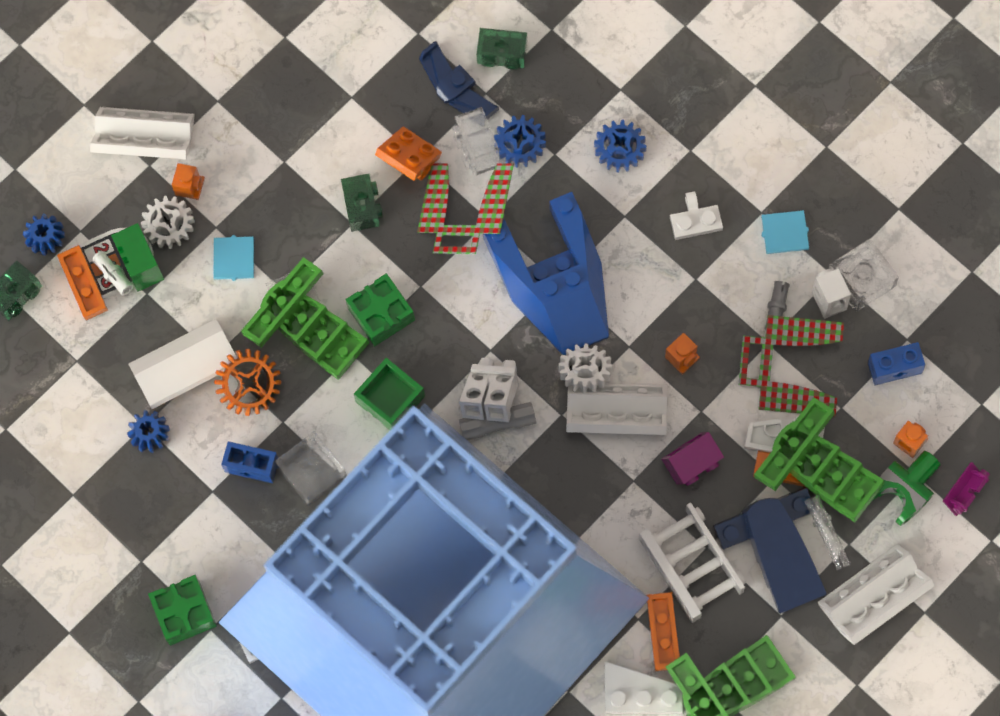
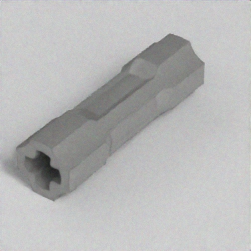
[459,402,536,440]

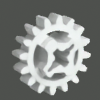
[141,196,195,249]
[559,344,612,393]

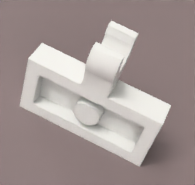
[670,191,723,240]

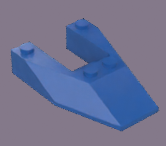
[483,192,609,356]

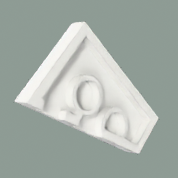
[744,417,825,453]
[605,662,682,714]

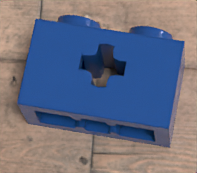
[868,342,925,386]
[221,441,279,483]

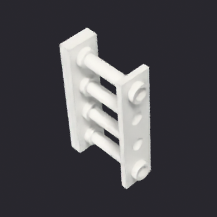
[639,503,746,623]

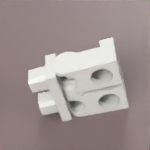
[459,358,519,422]

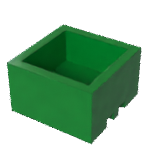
[111,223,164,292]
[345,273,415,347]
[354,358,425,430]
[148,575,217,646]

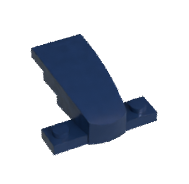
[713,487,827,614]

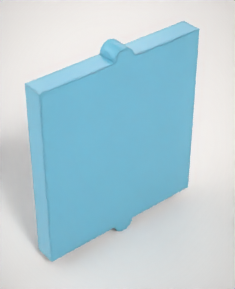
[761,210,809,254]
[214,235,254,281]

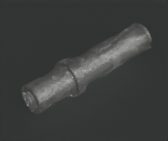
[804,495,851,570]

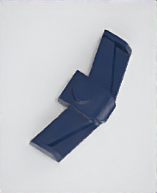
[419,41,499,124]

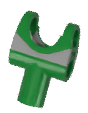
[872,451,941,526]

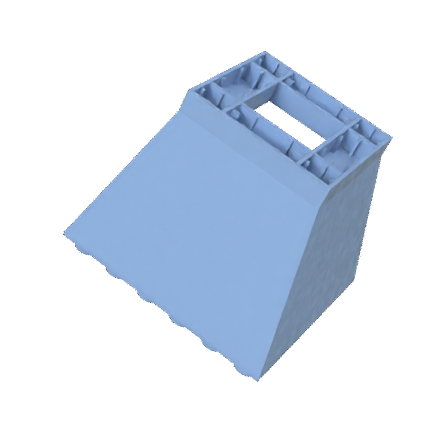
[219,403,649,716]

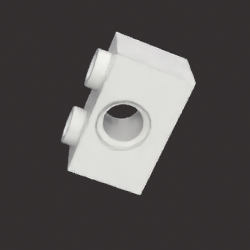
[812,268,851,319]

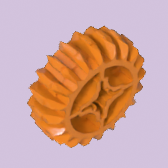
[214,349,281,416]

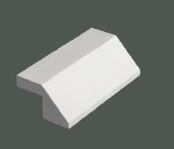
[90,107,194,159]
[129,319,239,409]
[566,383,667,435]
[817,544,935,645]

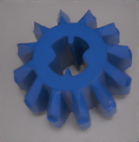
[23,213,65,256]
[127,410,170,453]

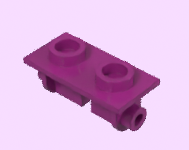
[943,462,990,516]

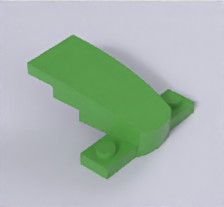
[241,257,369,380]
[754,397,885,522]
[666,635,796,716]

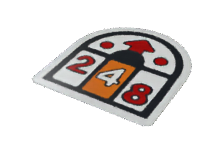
[81,228,154,299]

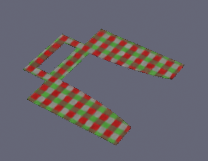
[417,163,514,254]
[738,315,844,417]

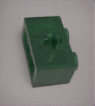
[476,28,528,70]
[341,174,383,232]
[0,260,42,321]

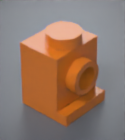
[172,163,205,200]
[665,333,700,375]
[893,421,928,458]

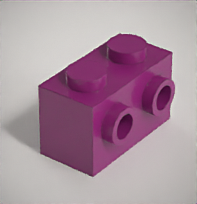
[661,432,724,486]

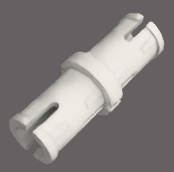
[92,251,134,296]

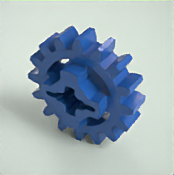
[494,115,546,168]
[594,120,647,172]

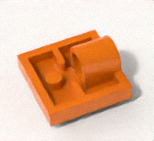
[375,126,442,181]

